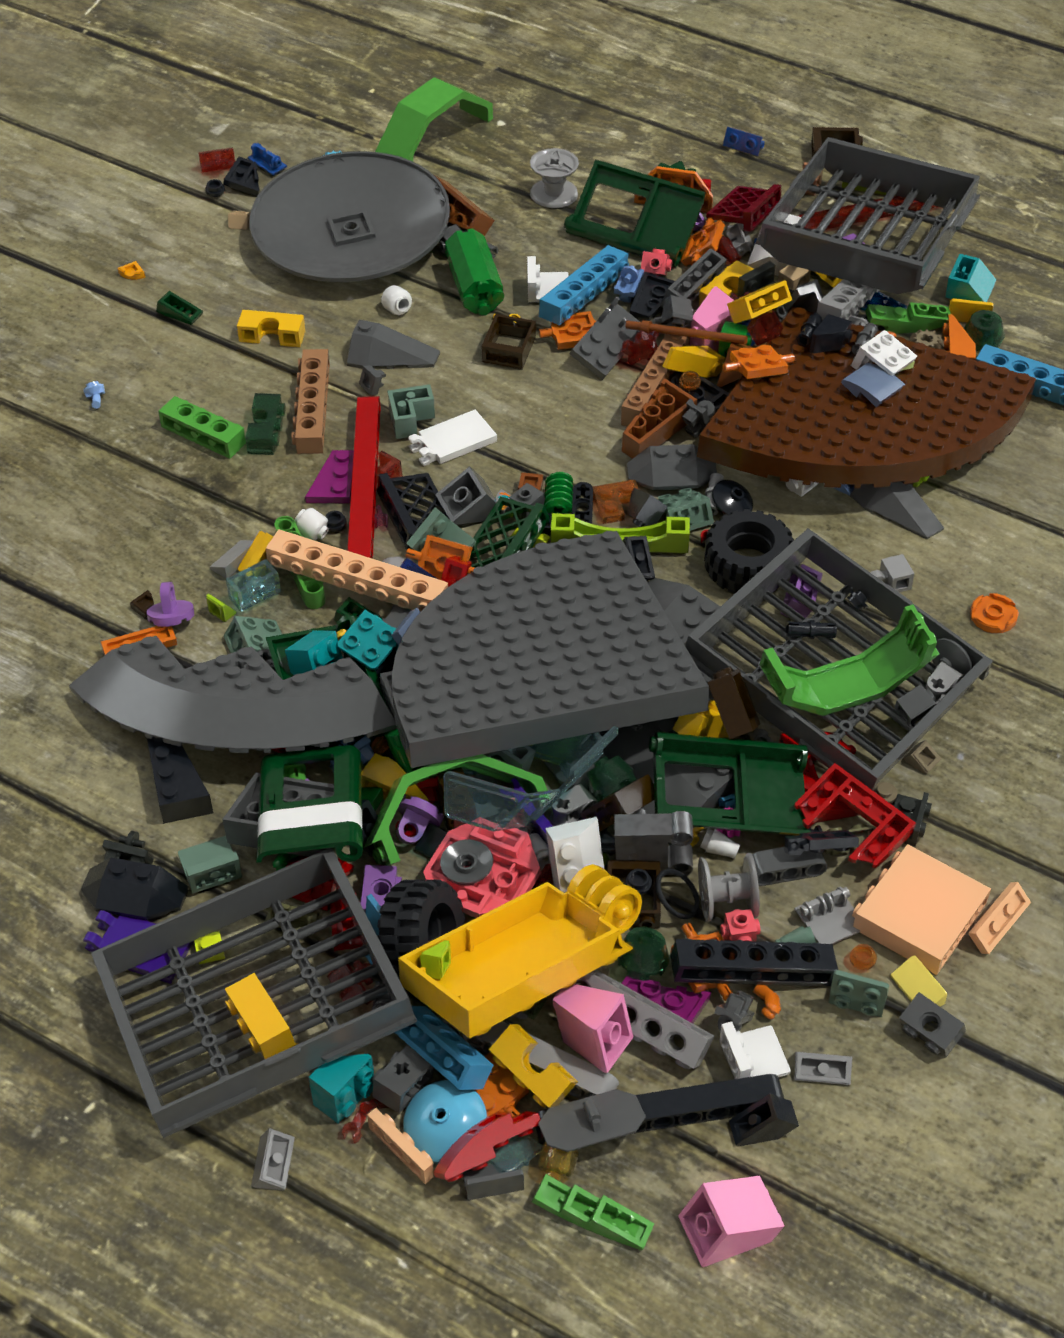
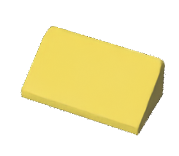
[890,955,947,1007]

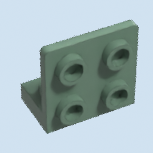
[658,488,714,531]
[406,508,476,552]
[223,616,282,653]
[178,836,242,894]
[828,970,890,1017]

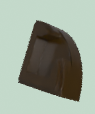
[130,590,154,620]

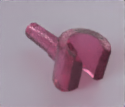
[374,505,388,528]

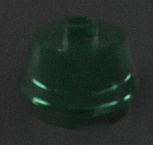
[964,310,1005,351]
[586,755,637,802]
[618,927,670,980]

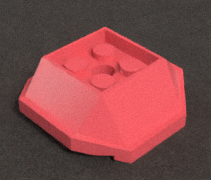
[423,815,541,918]

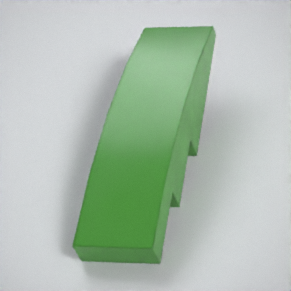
[531,1174,655,1250]

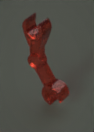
[342,1098,388,1144]

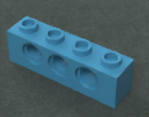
[395,1006,493,1090]

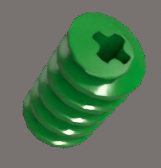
[544,472,573,514]

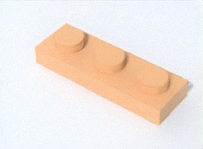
[968,882,1031,954]
[367,1108,434,1184]

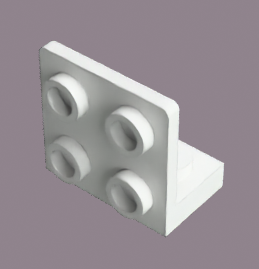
[527,256,568,303]
[851,330,917,376]
[720,1022,790,1079]

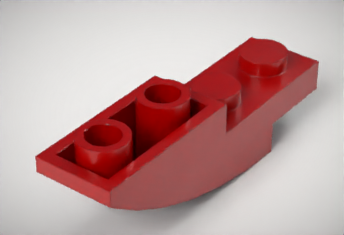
[433,1111,540,1182]

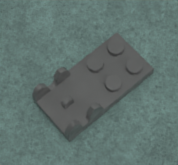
[569,297,647,380]

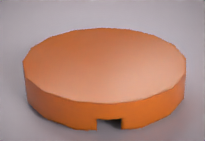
[970,593,1019,633]

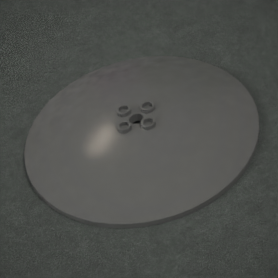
[249,151,450,282]

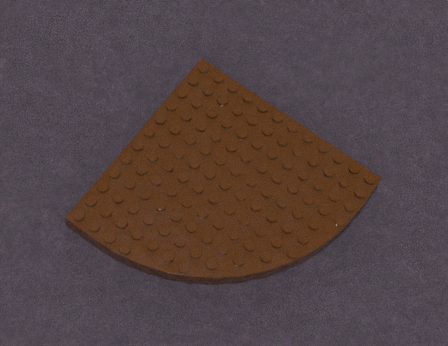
[697,307,1036,488]

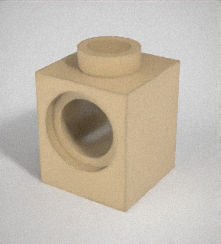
[778,265,811,290]

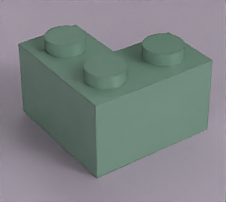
[387,384,435,439]

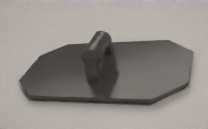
[538,1089,646,1152]

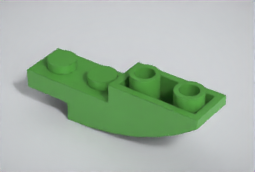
[865,302,951,334]

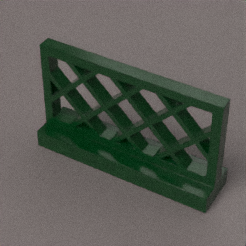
[470,497,550,568]

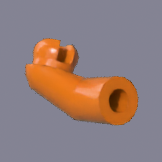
[753,984,781,1020]

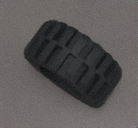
[704,509,794,594]
[377,880,465,980]

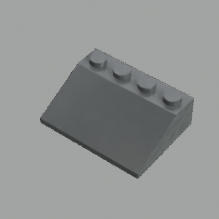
[222,772,334,857]

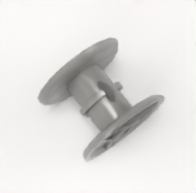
[530,148,579,208]
[698,852,760,923]

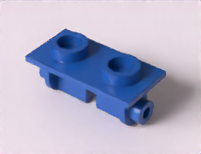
[723,127,765,156]
[247,143,287,175]

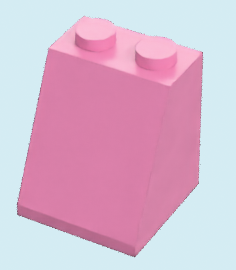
[690,287,734,352]
[553,984,633,1073]
[678,1176,784,1267]

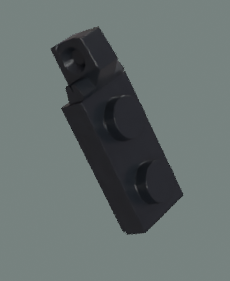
[784,830,859,855]

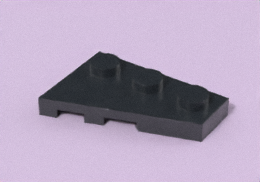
[629,272,675,321]

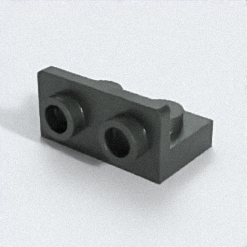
[737,261,776,298]
[894,792,932,847]

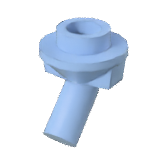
[83,381,105,409]

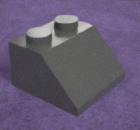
[435,466,497,525]

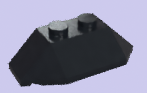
[81,857,189,920]

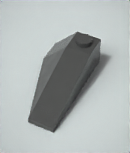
[347,320,440,369]
[850,481,944,539]

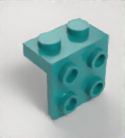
[337,610,399,670]

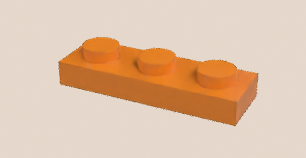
[101,626,177,655]

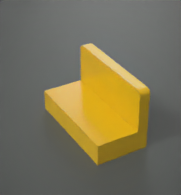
[949,299,993,325]
[237,531,274,583]

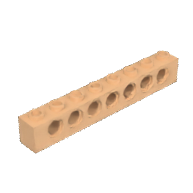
[266,529,448,612]

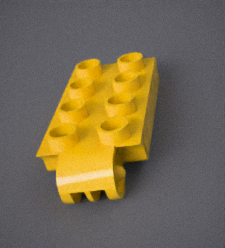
[398,864,642,1039]

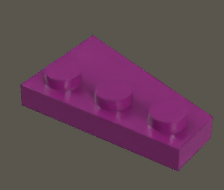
[305,450,354,504]
[621,975,711,1023]

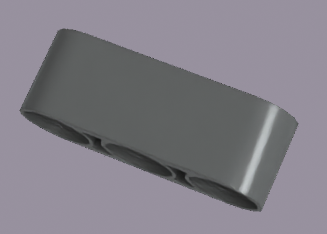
[752,847,827,886]

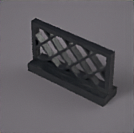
[377,473,449,551]

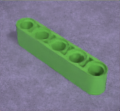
[274,516,325,609]

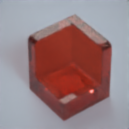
[747,310,783,346]
[376,451,403,483]

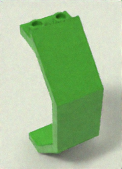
[375,77,493,162]
[759,604,940,716]
[364,754,552,866]

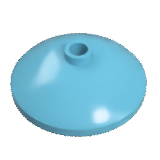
[403,1080,488,1164]

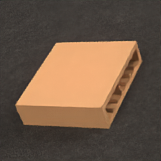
[852,844,991,975]

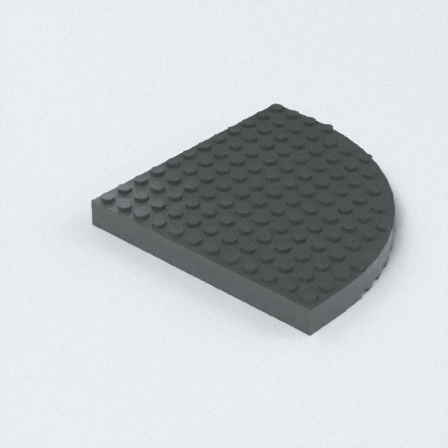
[392,531,709,768]

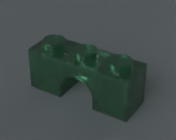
[245,393,286,455]

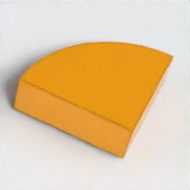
[118,261,146,280]

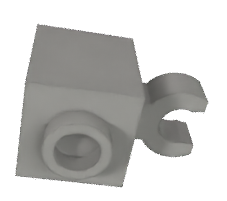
[870,554,915,592]

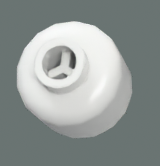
[381,285,412,315]
[294,508,329,541]

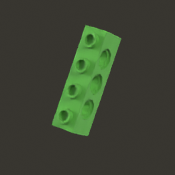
[158,396,246,459]

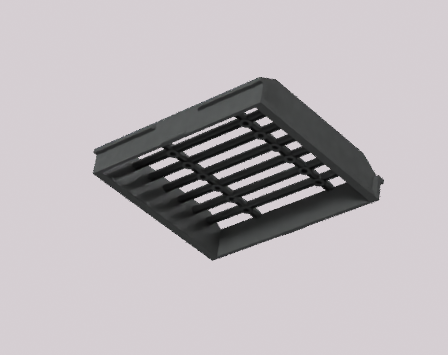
[756,137,980,294]
[685,528,993,791]
[91,847,417,1138]

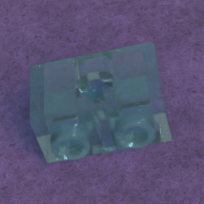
[226,559,281,612]

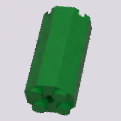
[445,228,505,316]

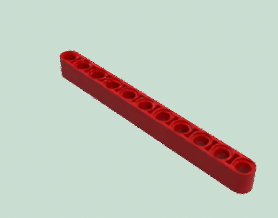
[348,396,381,559]

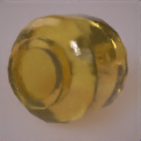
[538,1142,579,1182]

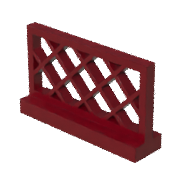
[706,184,781,232]

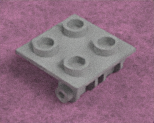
[794,887,860,944]

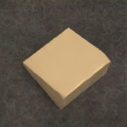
[228,211,251,230]

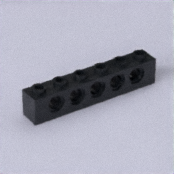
[670,938,838,986]

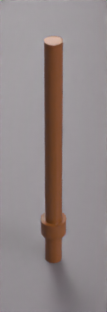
[625,320,748,344]

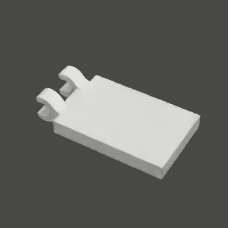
[408,409,497,466]

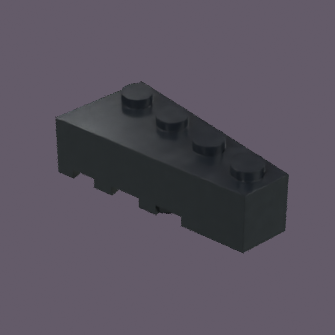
[147,737,213,824]

